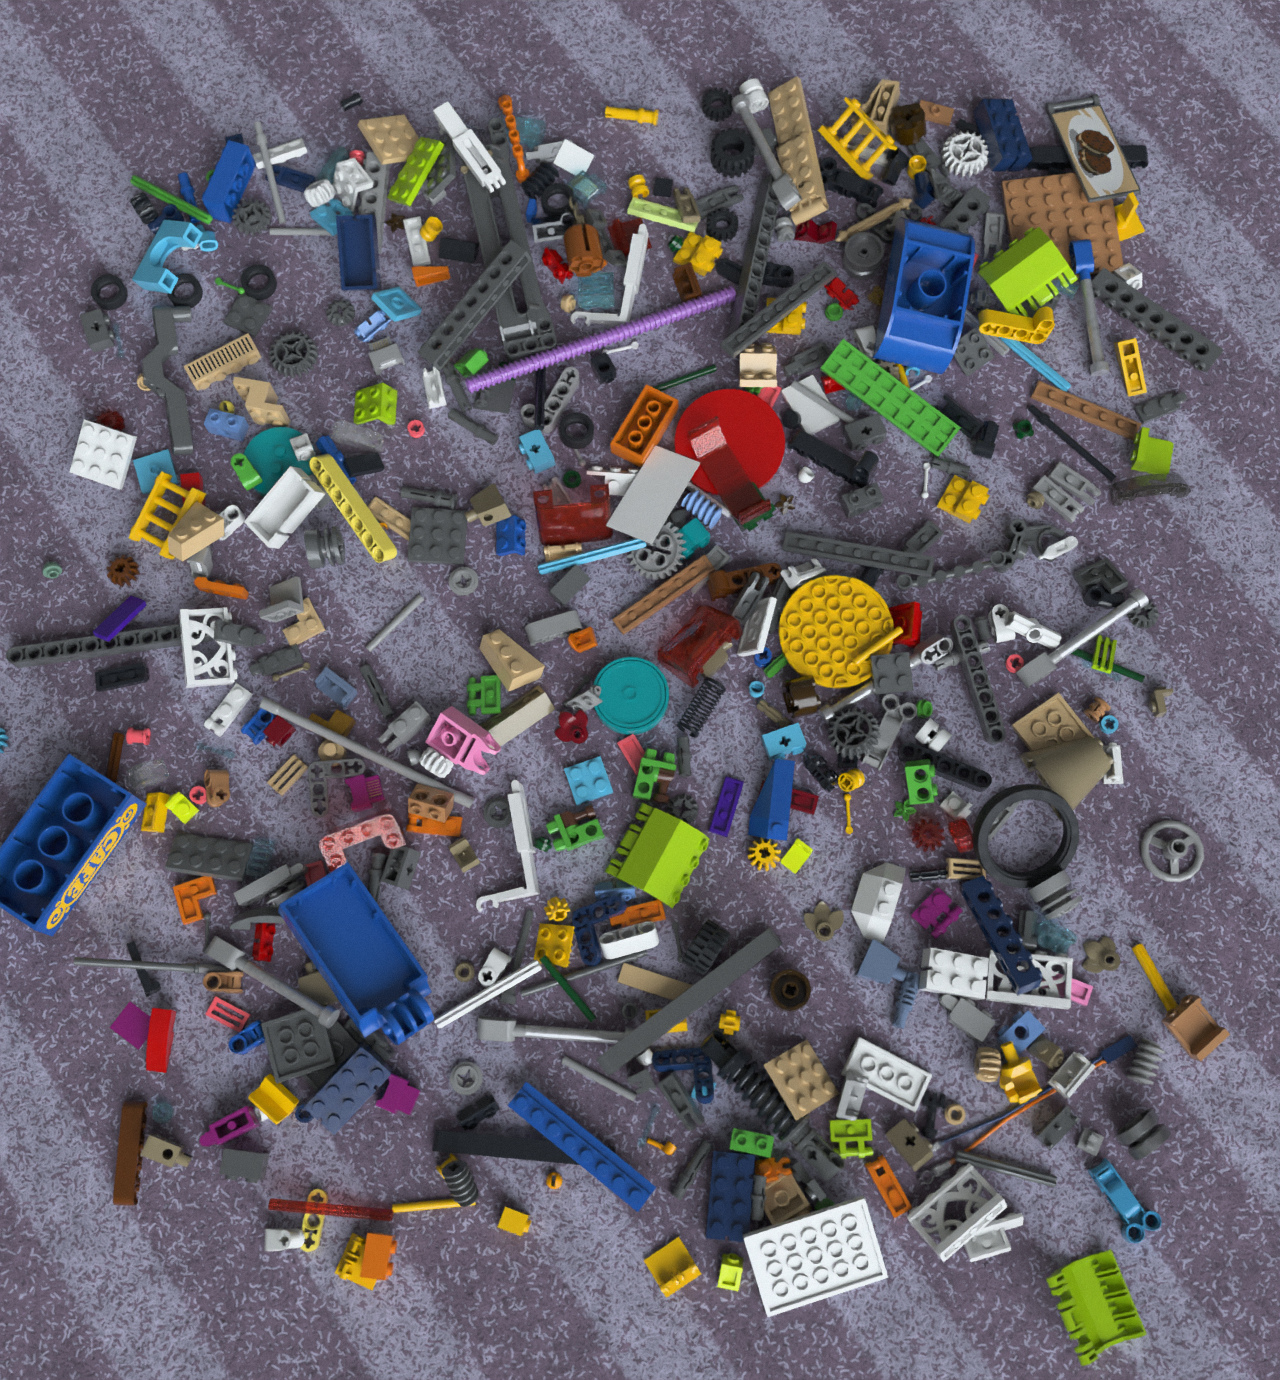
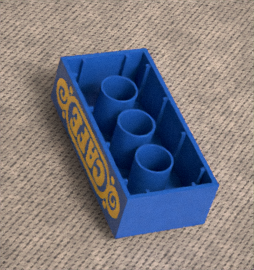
[0,754,147,937]

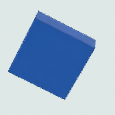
[526,198,538,223]

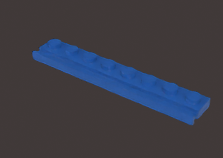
[507,1081,656,1212]

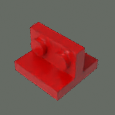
[888,601,922,648]

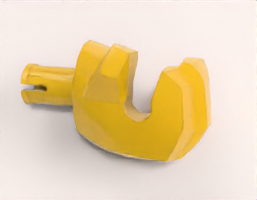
[999,1041,1042,1104]

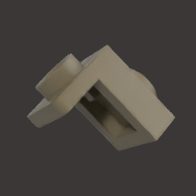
[1149,687,1174,717]
[448,837,480,873]
[1028,1035,1064,1071]

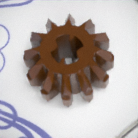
[106,554,140,587]

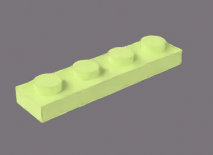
[627,197,699,232]

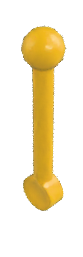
[843,793,853,834]

